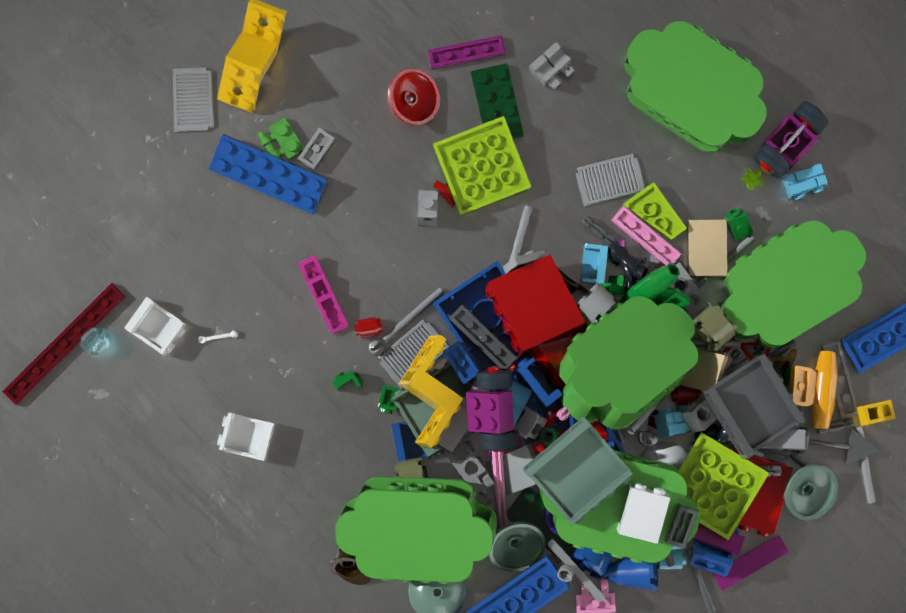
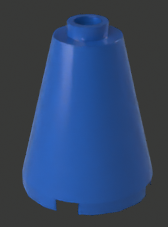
[570,547,612,580]
[605,558,659,591]

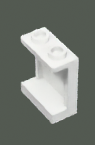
[125,297,186,356]
[217,412,275,461]
[617,483,670,544]

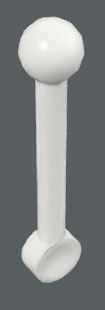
[198,330,238,344]

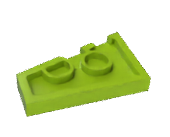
[623,182,687,240]

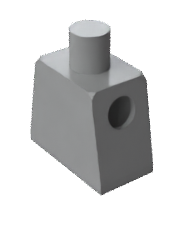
[418,190,438,227]

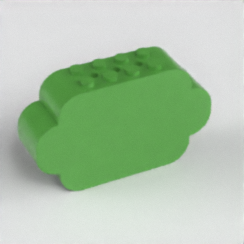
[625,21,767,152]
[720,221,866,349]
[559,296,698,430]
[540,450,700,563]
[335,476,497,584]

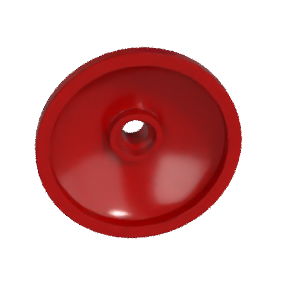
[388,68,440,126]

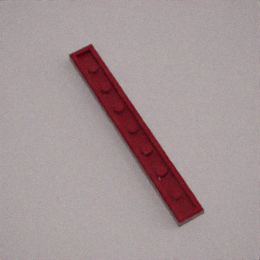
[2,283,126,405]

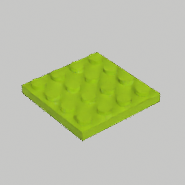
[433,116,531,215]
[678,432,769,540]

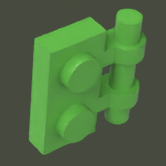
[257,117,304,160]

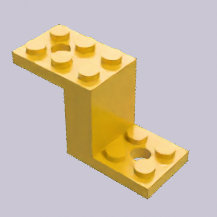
[217,0,287,113]
[399,335,463,448]

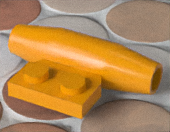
[789,351,838,429]

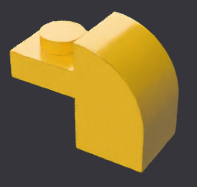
[856,400,895,426]

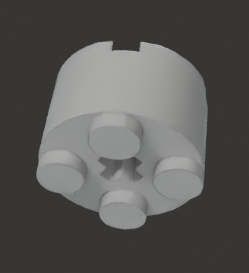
[577,282,618,326]

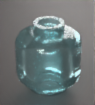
[80,327,109,356]

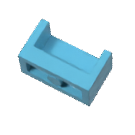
[580,244,608,285]

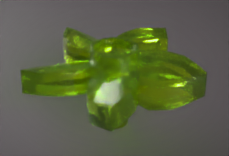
[740,168,763,191]

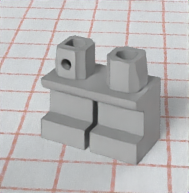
[529,42,575,90]
[469,474,494,495]

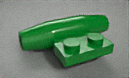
[618,263,691,309]

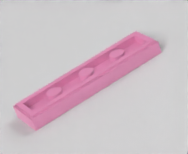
[611,206,682,266]

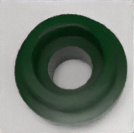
[539,427,559,446]

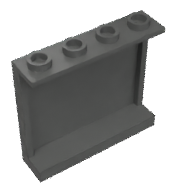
[702,354,805,459]

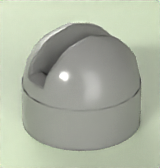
[369,340,384,356]
[557,564,574,582]

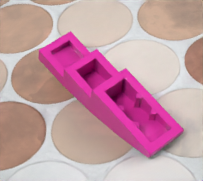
[298,254,349,334]

